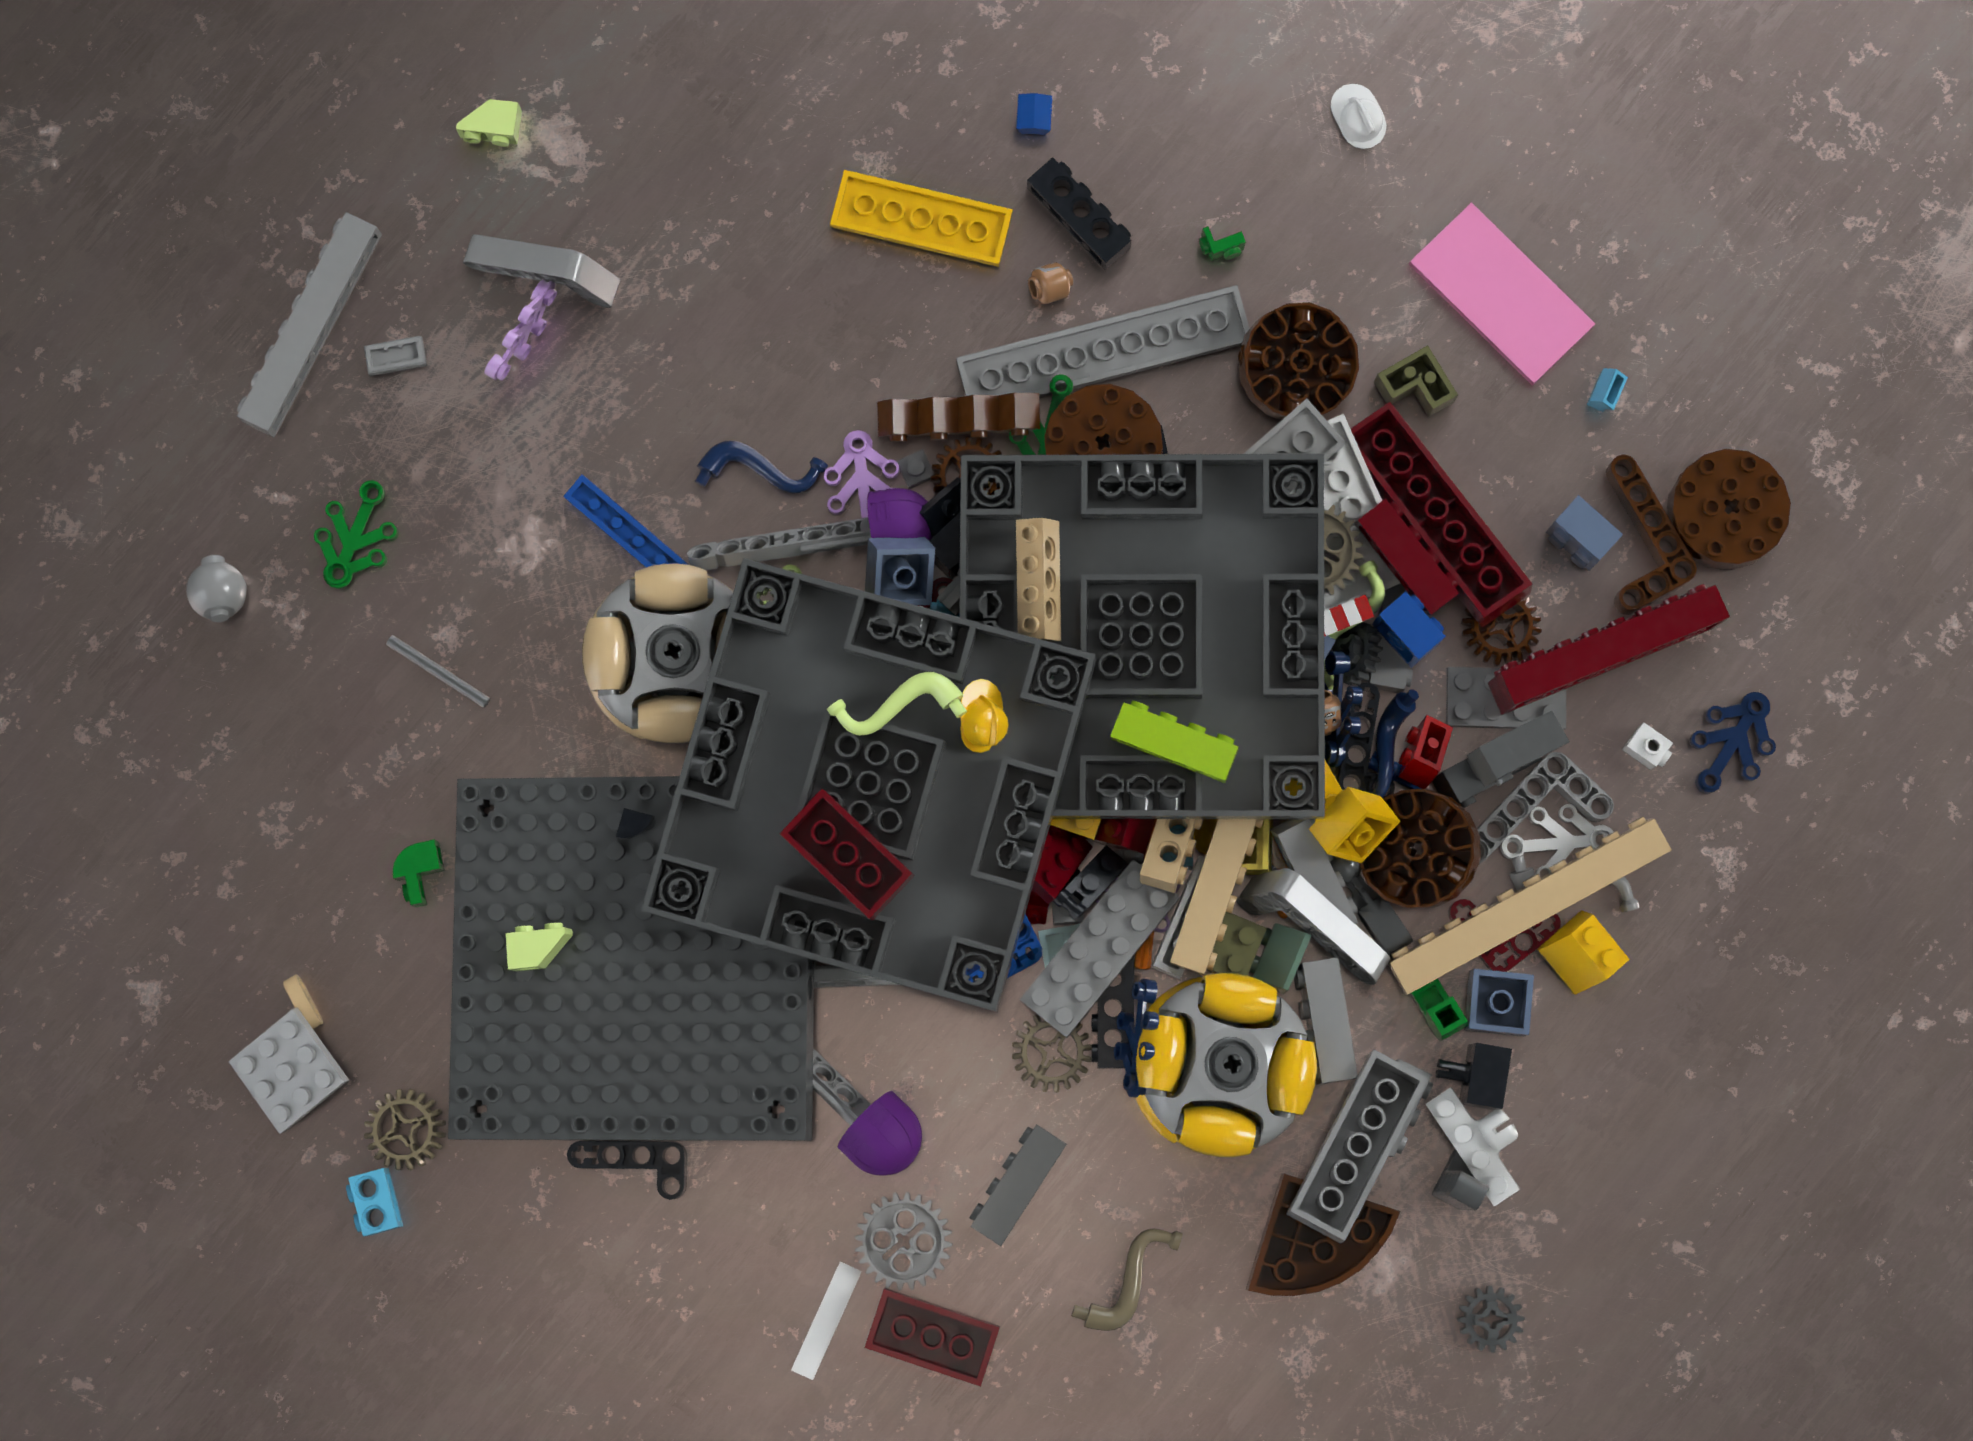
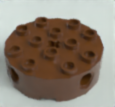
[1238,302,1359,420]
[1044,384,1163,455]
[1667,449,1791,570]
[1359,789,1481,908]

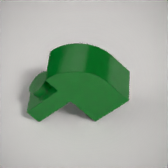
[393,839,445,908]
[1411,978,1468,1041]

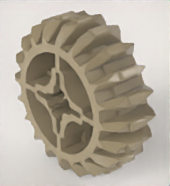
[1012,1014,1092,1093]
[364,1089,446,1170]

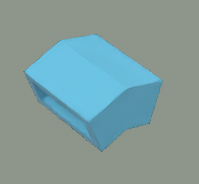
[1587,368,1628,412]

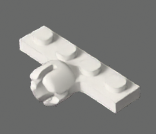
[1426,1087,1520,1206]

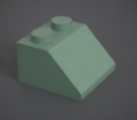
[1249,923,1312,994]

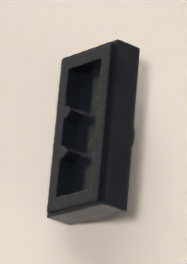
[920,477,961,537]

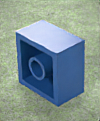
[1372,591,1446,668]

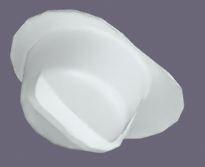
[1330,84,1387,149]

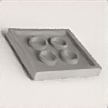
[228,1007,349,1134]

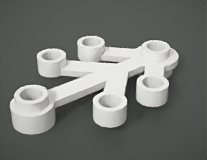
[1500,804,1614,878]

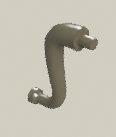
[1071,1229,1183,1331]

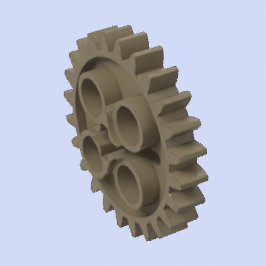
[1324,505,1363,596]

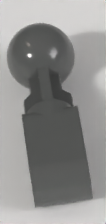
[1330,856,1413,957]

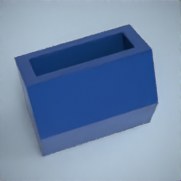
[1016,93,1052,136]

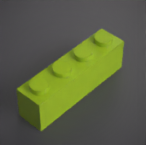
[1110,700,1239,783]

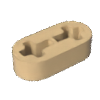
[283,974,323,1029]

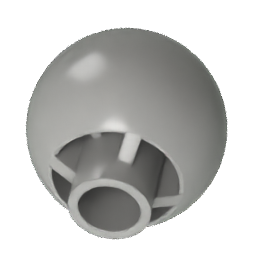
[186,555,247,622]

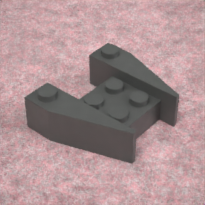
[1432,711,1570,808]

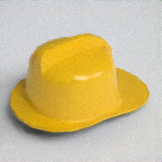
[960,679,1009,753]

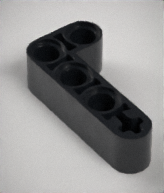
[1338,682,1395,798]
[567,1141,687,1200]

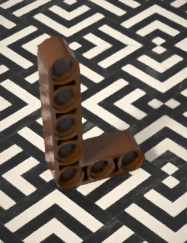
[1606,454,1697,615]

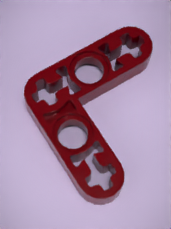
[1448,899,1561,972]

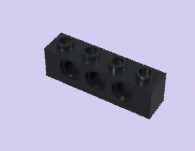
[1027,157,1132,271]
[1091,956,1134,1069]

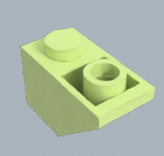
[456,99,522,147]
[506,923,573,971]

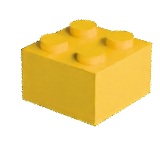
[1309,787,1401,863]

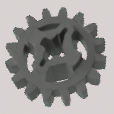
[1331,622,1383,685]
[1457,1286,1525,1353]

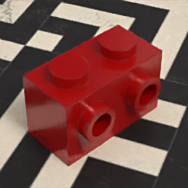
[1398,715,1453,789]

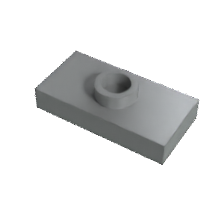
[364,336,427,376]

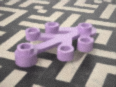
[484,280,557,381]
[824,430,900,518]

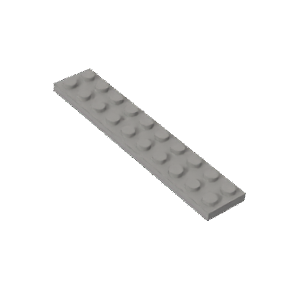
[956,285,1250,398]

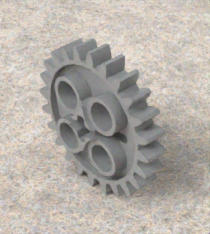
[855,1192,953,1291]

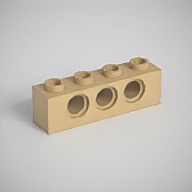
[1016,518,1061,642]
[1140,819,1204,893]

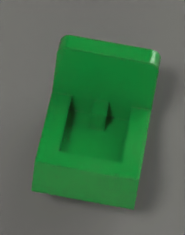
[1199,226,1246,262]

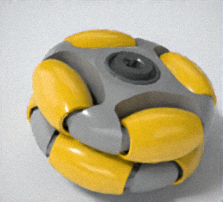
[1135,973,1317,1157]

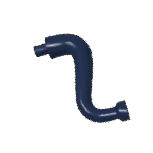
[695,441,828,493]
[1371,689,1419,798]

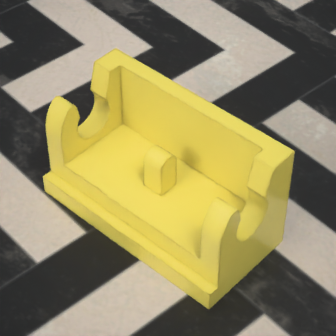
[1242,819,1273,875]

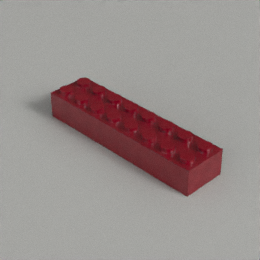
[1351,402,1533,627]
[1488,584,1730,715]

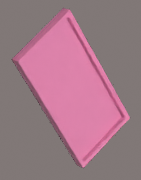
[1409,202,1595,386]

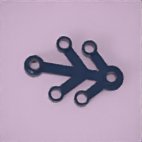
[1324,651,1363,768]
[1690,692,1776,794]
[1114,979,1159,1098]

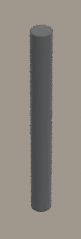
[386,635,491,708]

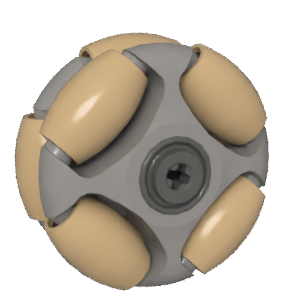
[582,563,733,743]

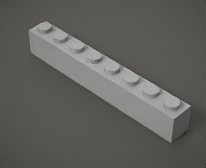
[237,212,382,437]

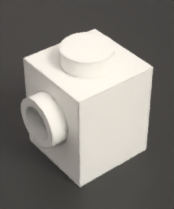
[1622,722,1673,770]

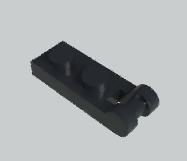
[1053,845,1129,922]

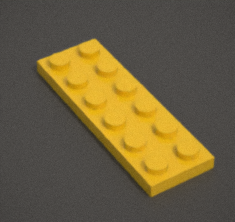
[830,170,1013,267]

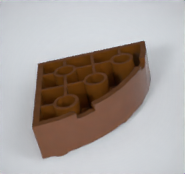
[1246,1173,1401,1296]

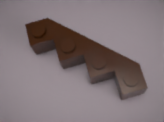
[877,392,1040,442]

